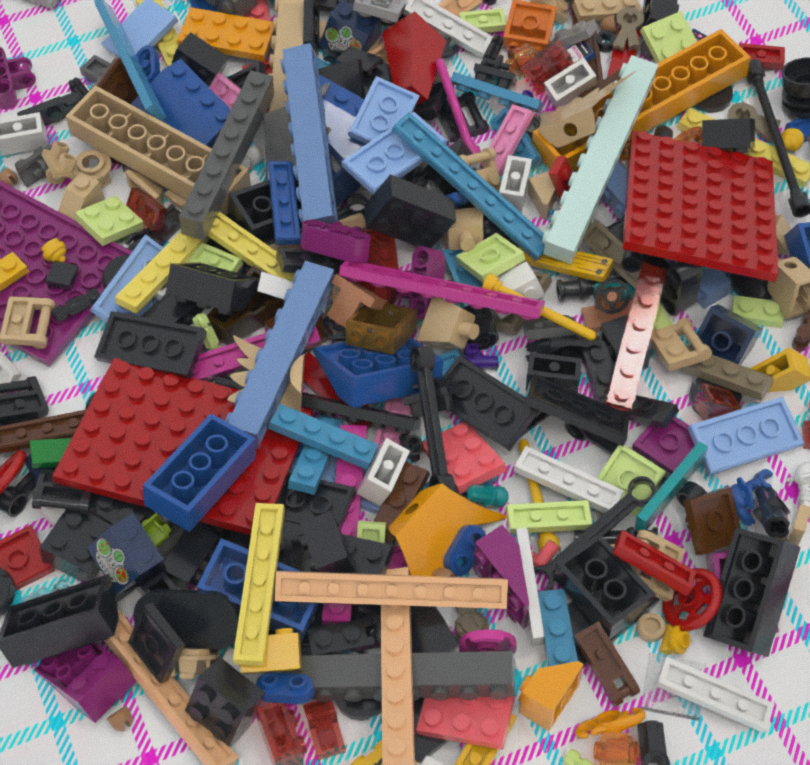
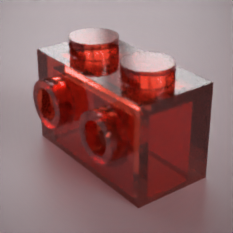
[520,40,574,95]
[256,702,307,765]

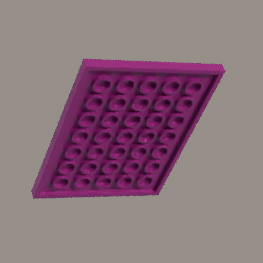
[0,181,133,367]

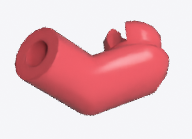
[531,539,560,567]

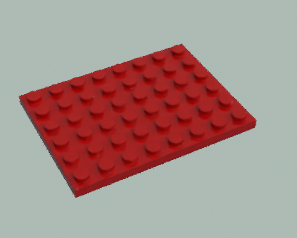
[622,131,779,282]
[52,358,313,535]

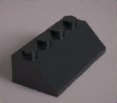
[703,527,801,657]
[0,574,119,668]

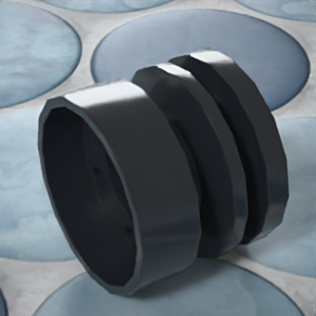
[782,57,810,118]

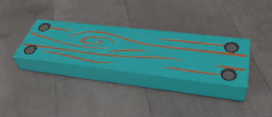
[635,442,708,531]

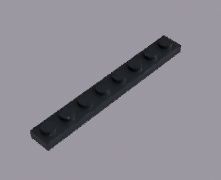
[215,375,421,434]

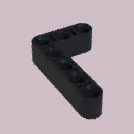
[607,218,703,316]

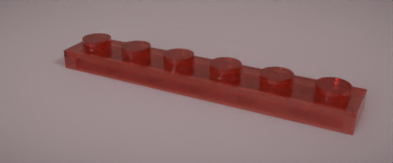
[605,263,667,412]

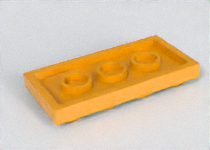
[177,7,276,61]

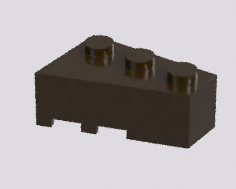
[207,266,285,345]

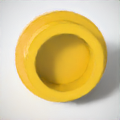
[781,128,804,152]
[41,238,66,263]

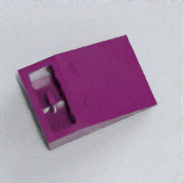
[473,525,529,629]
[34,642,137,723]

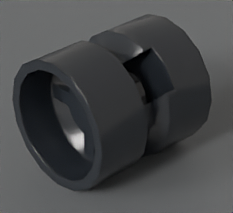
[463,305,499,351]

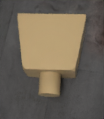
[441,207,485,252]
[767,257,810,319]
[417,297,479,350]

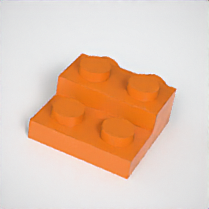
[503,0,557,57]

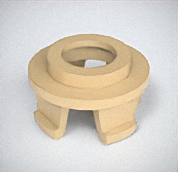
[74,149,112,188]
[171,648,217,679]

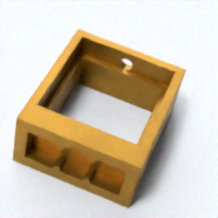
[345,303,417,355]

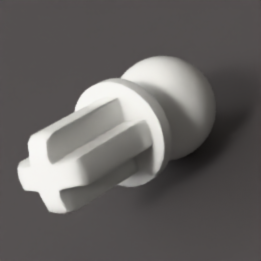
[241,146,264,170]

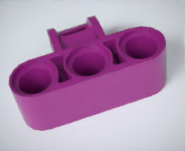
[0,47,36,110]
[300,220,371,264]
[396,246,445,320]

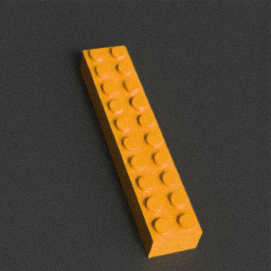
[532,29,751,172]

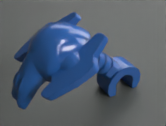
[724,469,773,526]

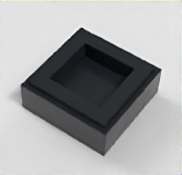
[46,261,79,290]

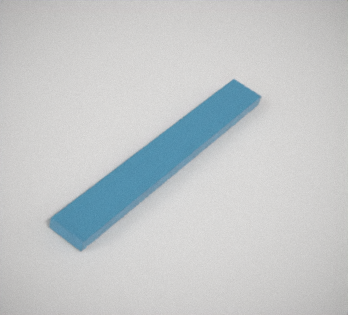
[94,0,166,121]
[392,112,545,261]

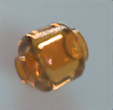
[505,43,541,77]
[594,732,639,765]

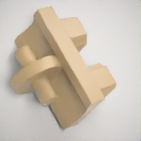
[41,141,78,184]

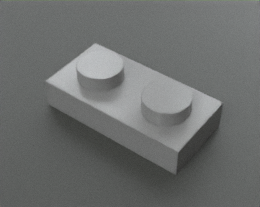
[549,19,598,52]

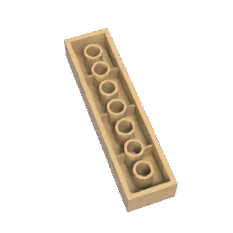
[65,85,251,216]

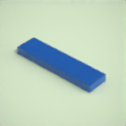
[267,161,301,245]

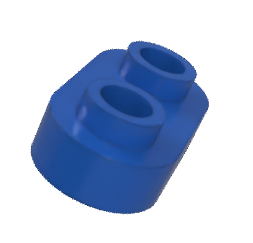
[136,45,160,83]
[443,524,485,576]
[256,672,315,704]

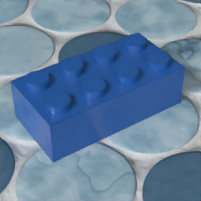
[143,413,256,532]
[197,538,320,643]

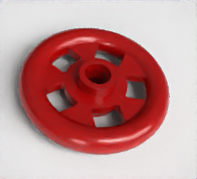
[0,450,27,495]
[662,568,722,632]

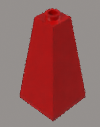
[382,11,446,106]

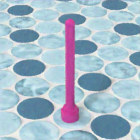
[435,58,481,154]

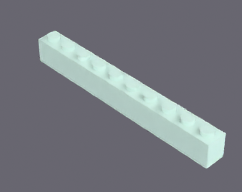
[542,55,658,264]

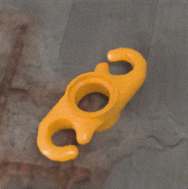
[575,708,646,739]

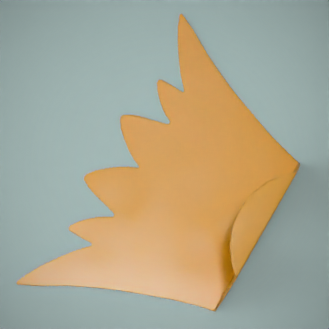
[389,483,507,576]

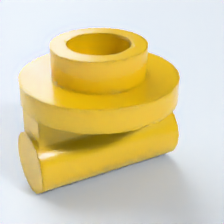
[660,624,690,655]

